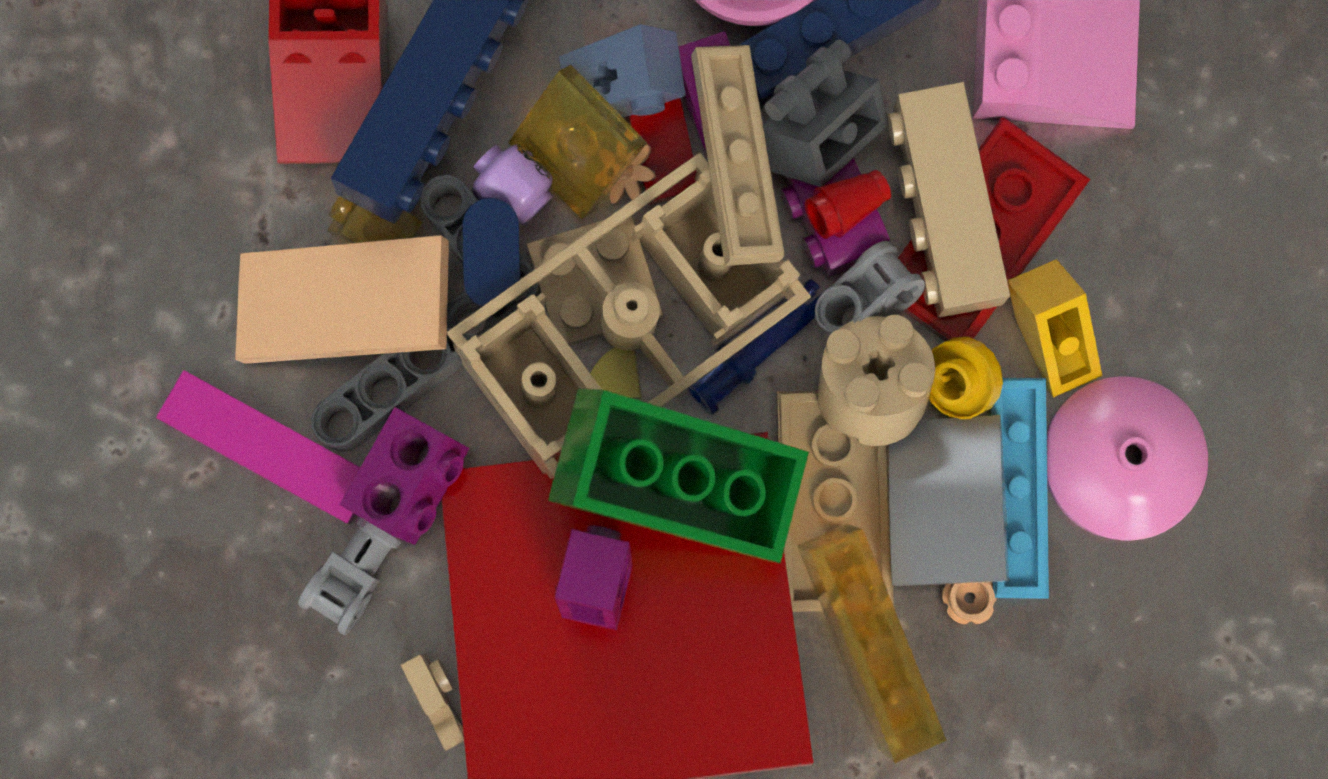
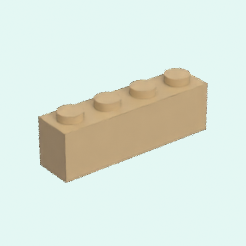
[887,82,1010,318]

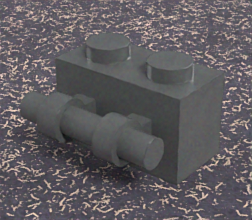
[763,40,888,187]

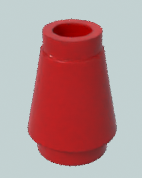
[804,169,891,239]

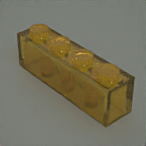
[797,524,947,763]

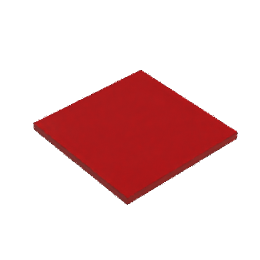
[442,432,814,779]

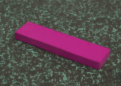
[156,370,360,525]

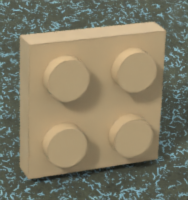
[527,216,663,346]

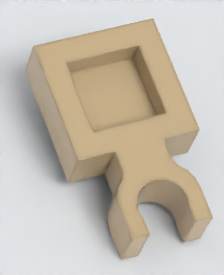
[400,654,464,751]

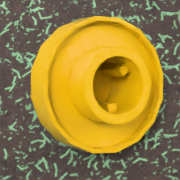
[929,337,1003,419]

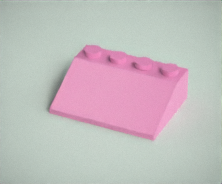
[972,0,1140,129]

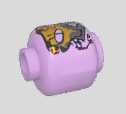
[472,144,553,226]

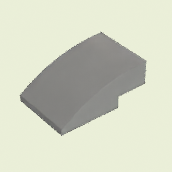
[889,415,1009,586]

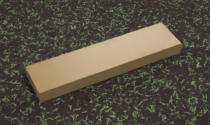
[691,45,785,266]

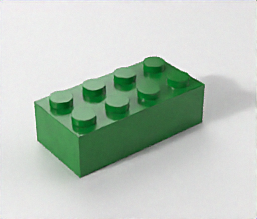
[548,388,809,563]

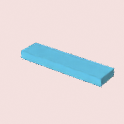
[988,378,1049,599]

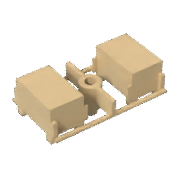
[446,152,811,479]

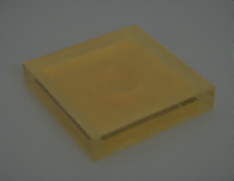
[508,65,647,219]

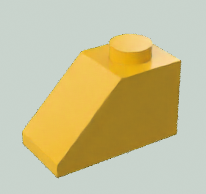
[1007,259,1102,398]

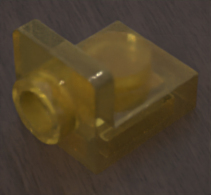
[327,196,422,243]

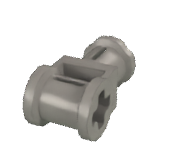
[298,517,402,635]

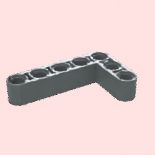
[311,175,540,451]

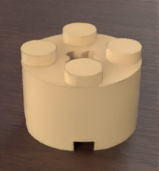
[817,315,935,446]

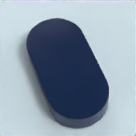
[463,198,520,310]

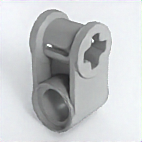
[815,241,925,334]

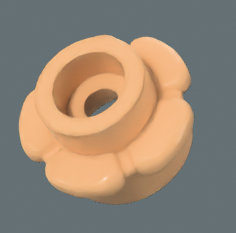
[942,582,997,625]

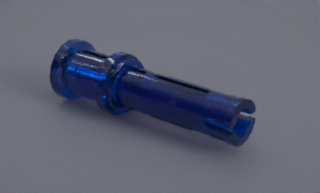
[684,279,823,415]

